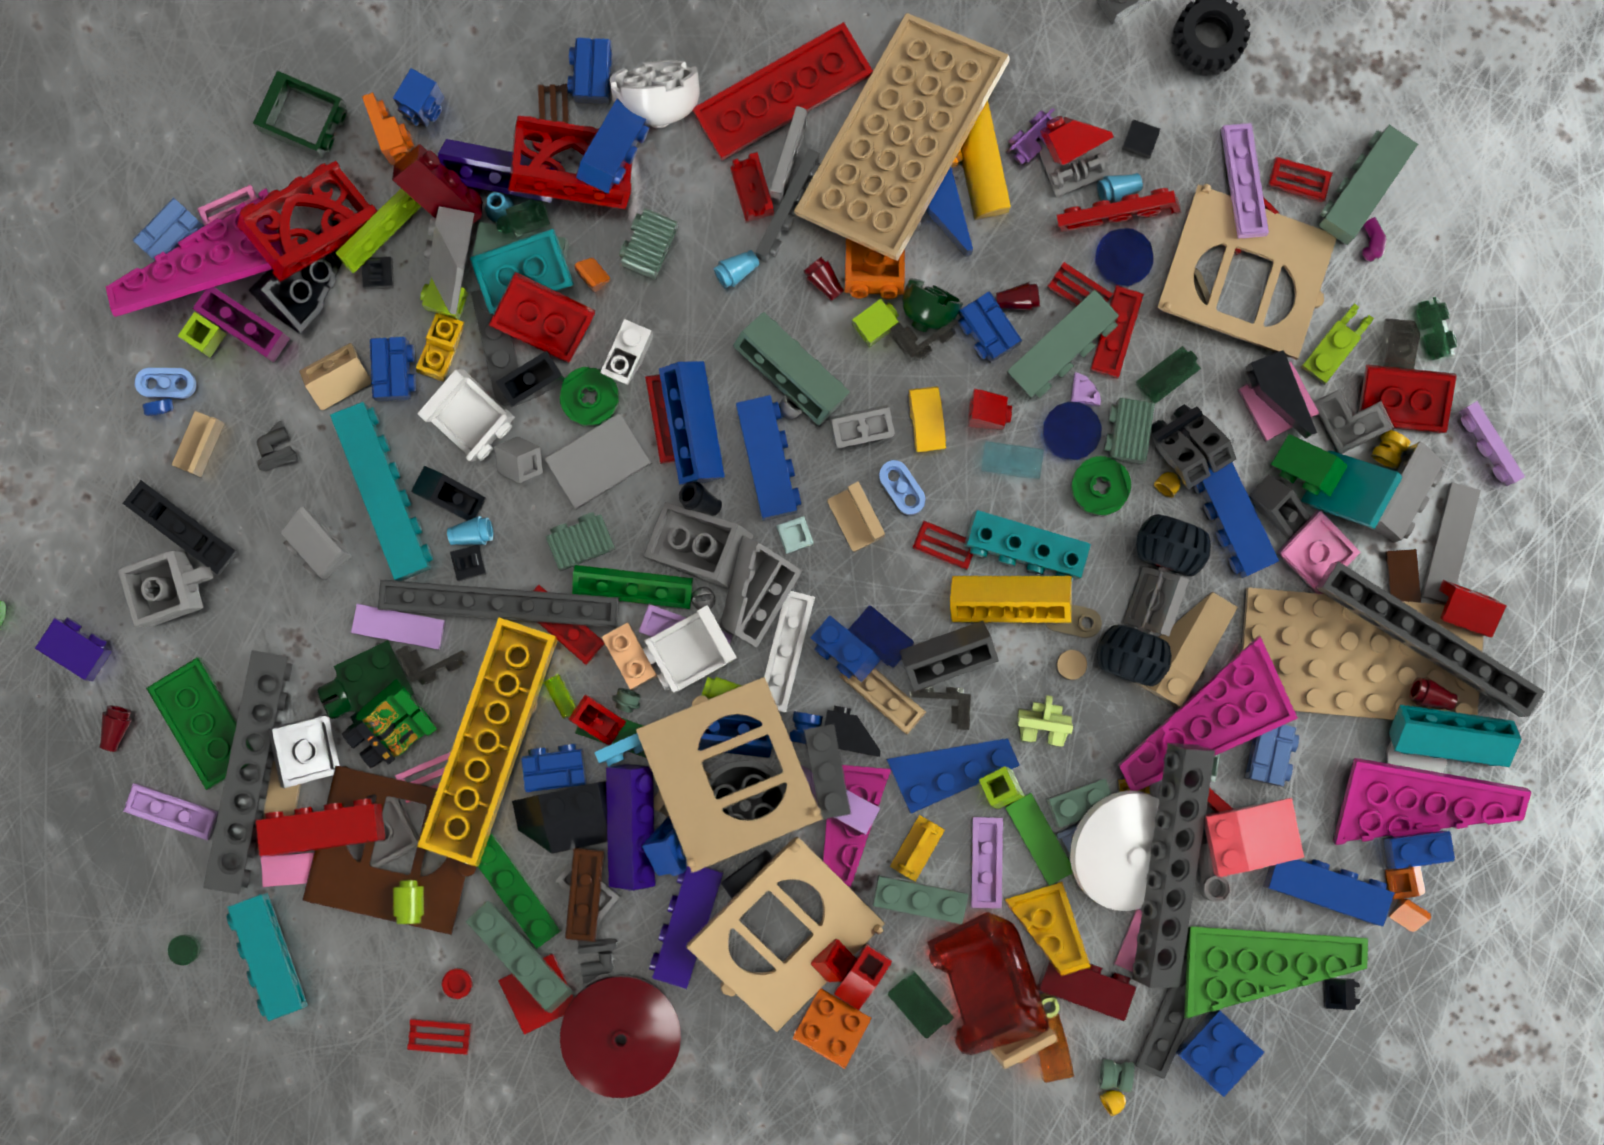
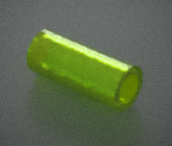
[543,674,577,719]

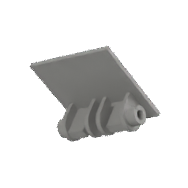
[1038,122,1111,197]

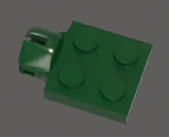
[317,640,414,719]

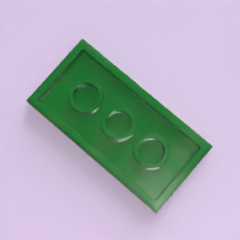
[146,657,255,790]

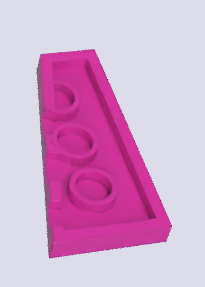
[823,765,891,887]

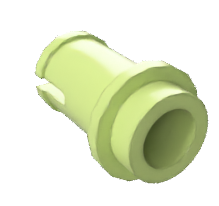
[1034,993,1059,1017]

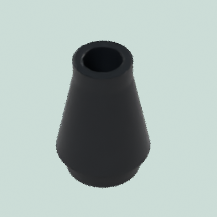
[679,482,722,516]

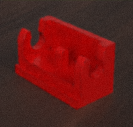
[730,152,774,223]

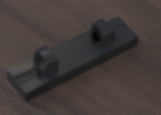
[122,480,237,575]

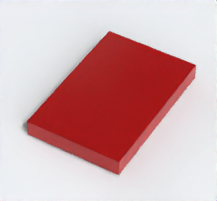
[489,272,595,363]
[1358,365,1457,433]

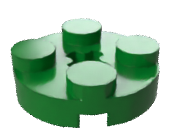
[560,367,619,427]
[1071,456,1131,516]

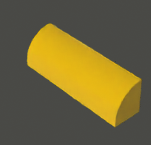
[961,100,1011,220]
[950,576,1072,623]

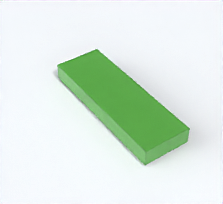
[1004,793,1073,886]

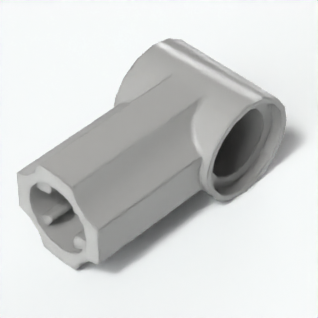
[1198,843,1231,902]

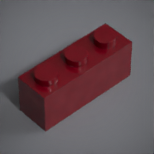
[392,144,483,223]
[1036,958,1137,1022]

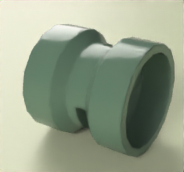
[1099,1058,1134,1093]

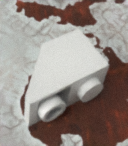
[600,319,654,385]

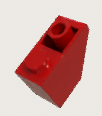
[834,943,892,1010]

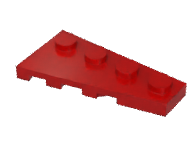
[1057,188,1181,231]

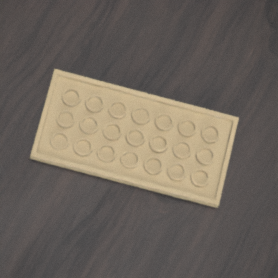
[794,13,1010,261]
[1241,587,1484,720]

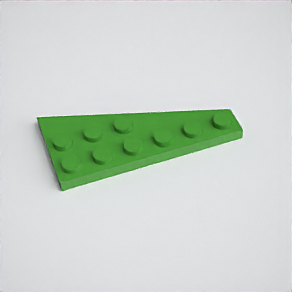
[1185,927,1368,1018]

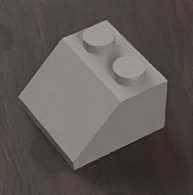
[281,506,352,580]

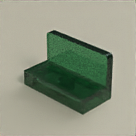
[888,970,954,1038]

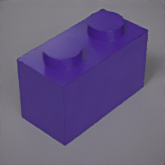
[35,617,112,681]

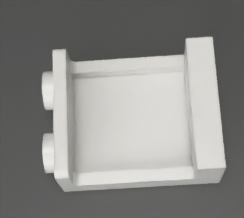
[417,369,515,462]
[643,605,737,694]

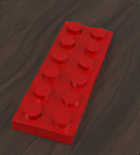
[692,22,873,161]

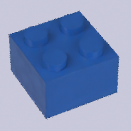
[1176,1010,1265,1097]

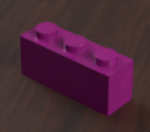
[192,287,290,363]

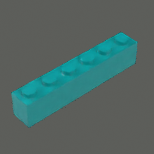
[330,402,434,581]

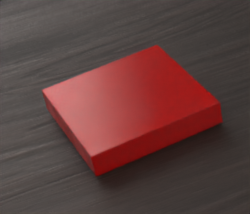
[498,953,574,1035]

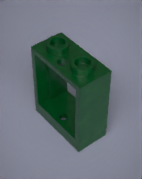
[253,70,347,158]

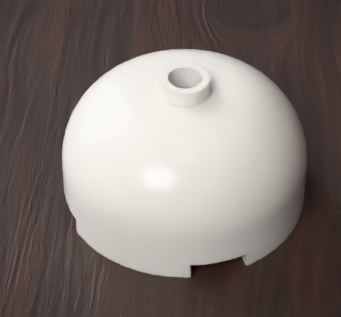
[610,60,700,128]

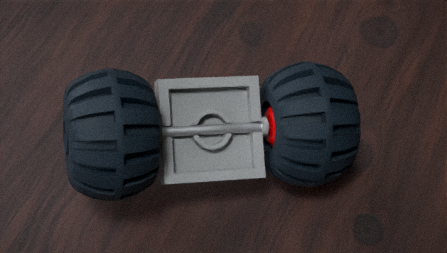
[1097,514,1211,686]

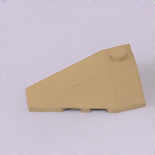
[1136,592,1238,708]

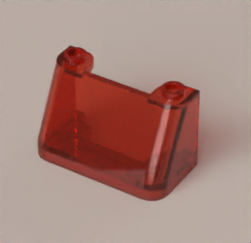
[927,912,1049,1056]

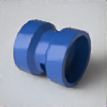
[789,711,823,744]

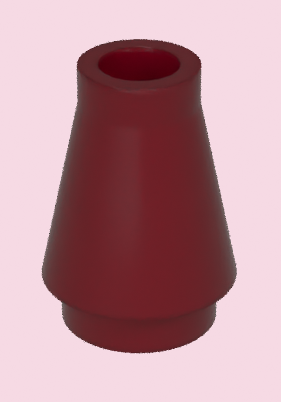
[803,256,845,301]
[996,282,1040,311]
[1409,677,1458,711]
[99,705,132,752]

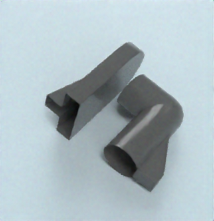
[257,421,298,471]
[578,939,618,984]

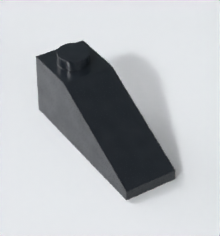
[1244,350,1317,439]

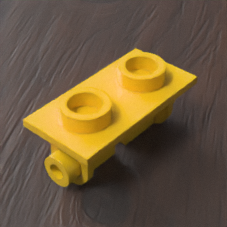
[889,815,945,882]

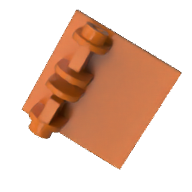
[793,988,872,1069]

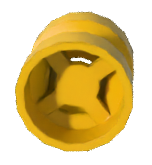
[1371,430,1411,469]

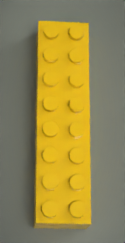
[417,617,558,867]

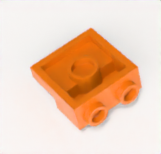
[362,92,415,166]
[845,238,905,299]

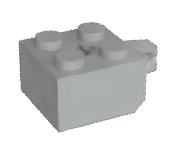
[118,551,213,627]

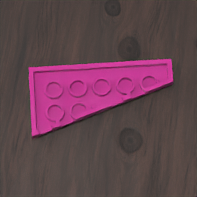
[106,188,283,317]
[1118,635,1298,791]
[1333,758,1532,845]

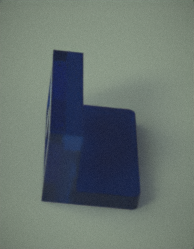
[848,606,914,670]

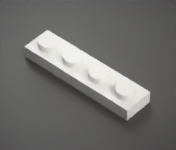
[764,591,815,713]

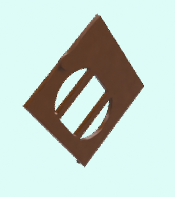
[303,765,476,935]

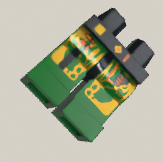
[342,679,437,768]

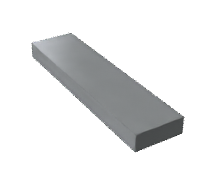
[1421,482,1481,604]

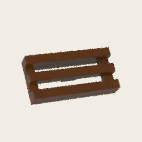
[538,84,569,143]

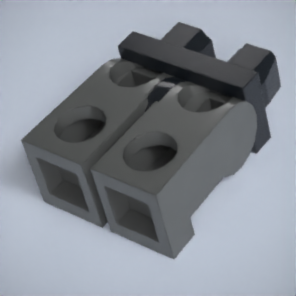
[1151,404,1236,489]

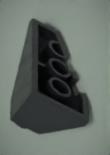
[248,214,342,333]

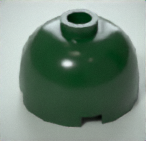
[902,278,963,332]

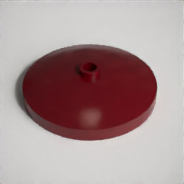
[560,975,681,1098]

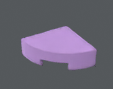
[1070,373,1101,407]

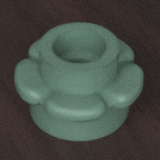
[612,688,641,713]

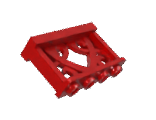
[508,116,632,209]
[237,160,378,282]

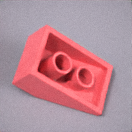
[1204,798,1304,877]

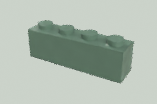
[1318,124,1418,245]
[1007,290,1119,399]
[733,312,850,426]
[466,901,574,1013]

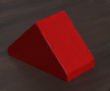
[568,694,626,746]

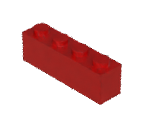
[256,799,386,857]

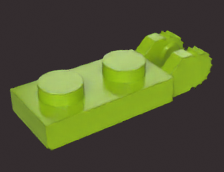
[1301,303,1374,385]

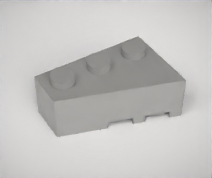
[720,536,803,648]

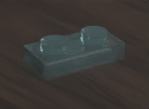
[981,441,1044,480]

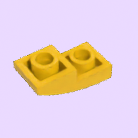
[416,312,464,382]
[909,386,946,452]

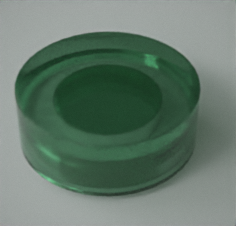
[168,934,200,965]

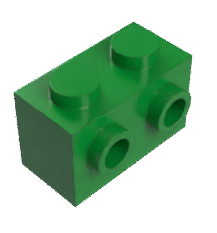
[1271,434,1348,496]

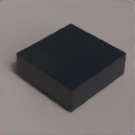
[1122,119,1161,158]

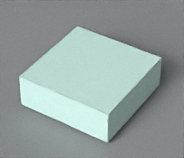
[776,516,814,554]

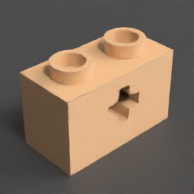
[602,622,658,691]

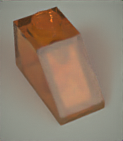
[1036,1013,1074,1083]

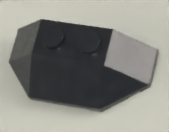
[512,781,608,854]

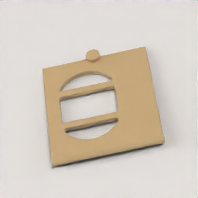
[1158,184,1337,360]
[636,677,823,873]
[686,837,885,1032]

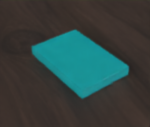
[470,229,574,314]
[1301,450,1403,529]

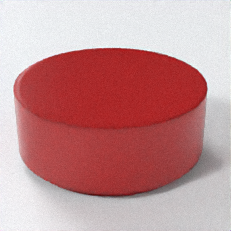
[442,968,473,999]

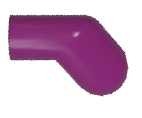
[1362,217,1387,262]

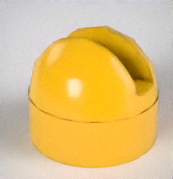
[1154,472,1181,498]
[1100,1090,1126,1117]

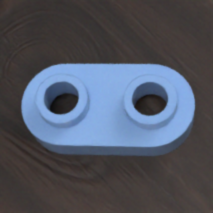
[135,368,197,399]
[879,460,925,515]

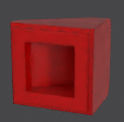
[811,939,856,982]

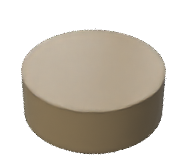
[1056,650,1087,680]

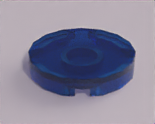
[1095,228,1154,287]
[1043,402,1102,461]

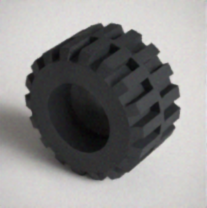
[1172,0,1251,76]

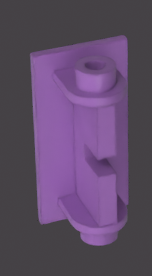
[1005,108,1057,165]

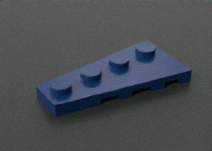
[886,738,1020,814]

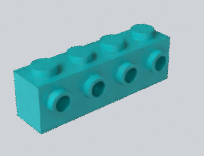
[964,510,1091,580]
[1389,705,1522,767]
[226,893,308,1022]

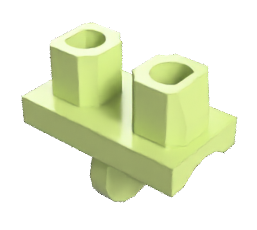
[1017,695,1073,747]

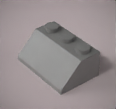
[1366,441,1444,543]

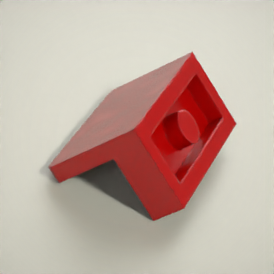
[1439,580,1507,638]

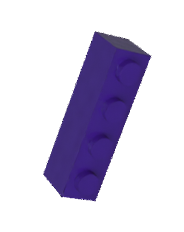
[438,139,561,203]
[606,764,655,891]
[649,866,724,989]

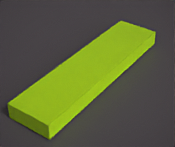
[336,188,421,273]

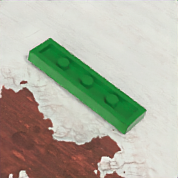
[572,565,693,609]
[478,833,562,949]

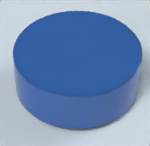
[142,399,174,416]

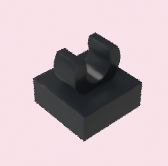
[362,257,394,289]
[450,545,487,581]
[1325,978,1360,1010]

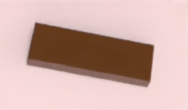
[1385,549,1421,603]
[565,848,605,942]

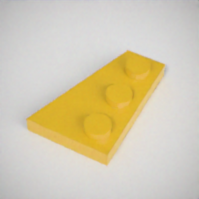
[1005,882,1090,976]

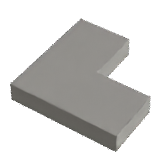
[1313,389,1394,454]

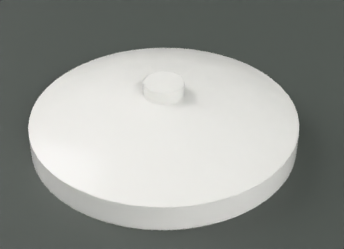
[1070,791,1159,911]

